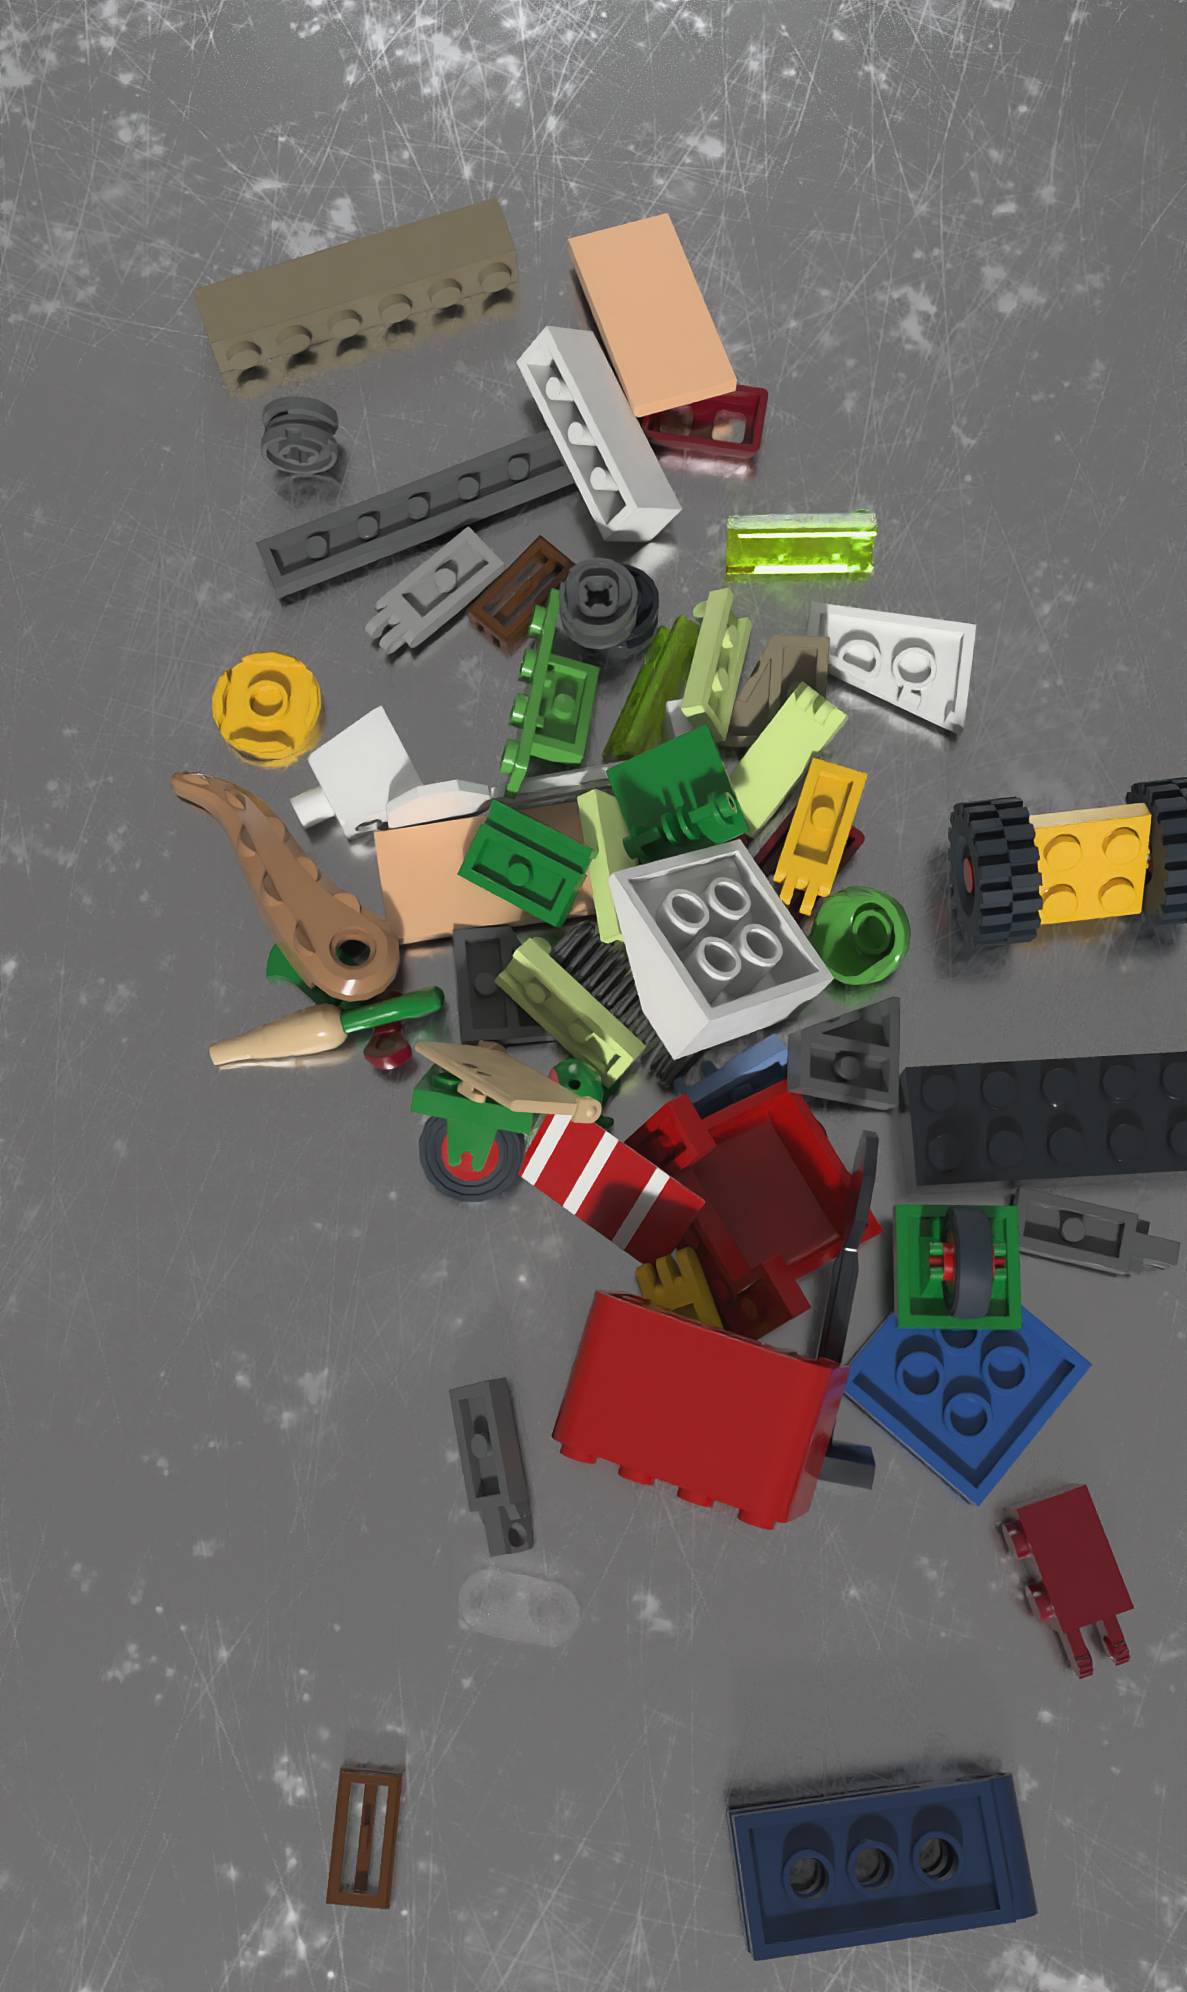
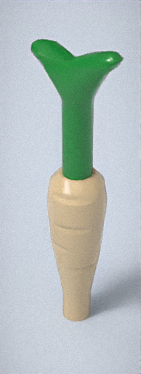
[209,986,445,1066]

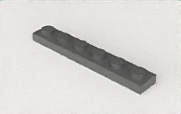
[256,429,576,598]

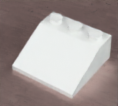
[608,839,834,1060]

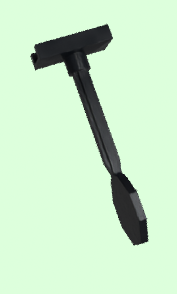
[816,1130,879,1490]

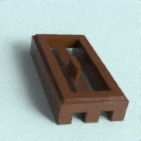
[467,535,576,651]
[326,1764,405,1910]

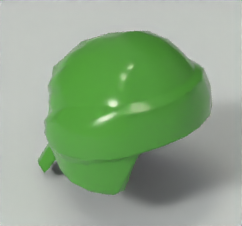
[805,886,911,985]

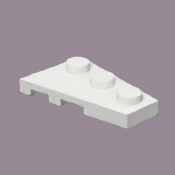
[806,601,976,735]

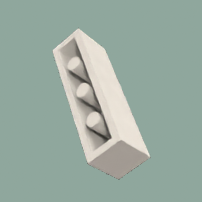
[516,326,682,542]

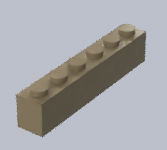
[192,197,519,373]

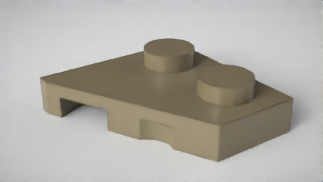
[716,634,830,748]

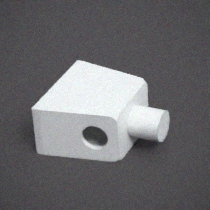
[289,705,423,840]

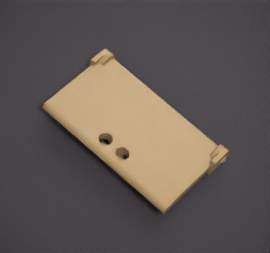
[415,1040,602,1123]

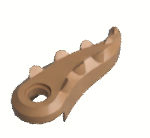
[170,771,400,1002]

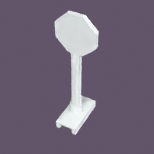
[385,699,694,829]

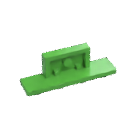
[499,588,600,800]

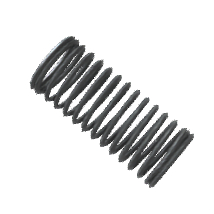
[549,920,708,1087]

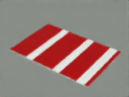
[518,1114,705,1274]

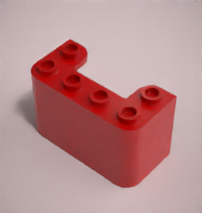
[551,1290,851,1530]

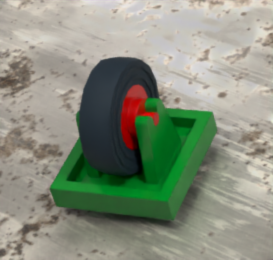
[410,1063,540,1202]
[892,1204,1022,1330]

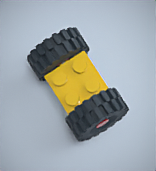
[948,777,1187,948]

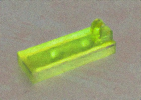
[725,509,878,574]
[601,615,700,763]

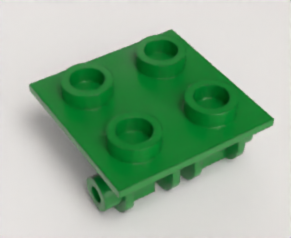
[605,723,750,865]

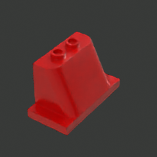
[623,1079,883,1341]

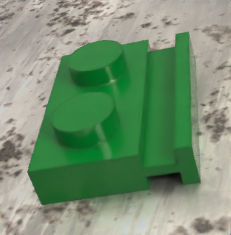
[457,799,599,927]

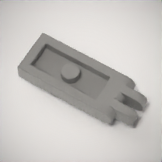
[365,526,505,654]

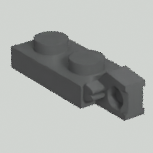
[1013,1187,1181,1276]
[449,1377,533,1557]

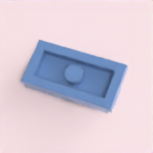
[673,1033,788,1119]

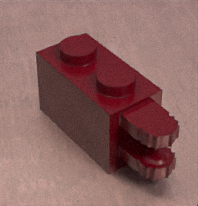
[1002,1483,1134,1679]

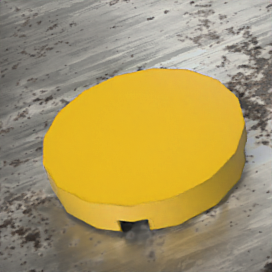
[212,651,324,761]

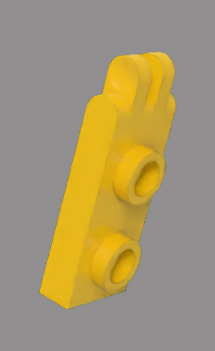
[773,757,868,916]

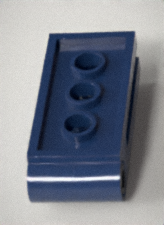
[727,1772,1038,1961]

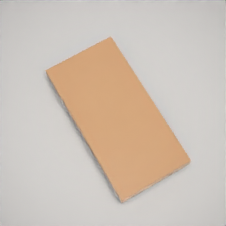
[568,213,737,418]
[374,801,596,945]

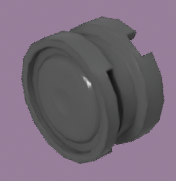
[261,396,339,474]
[559,557,638,650]

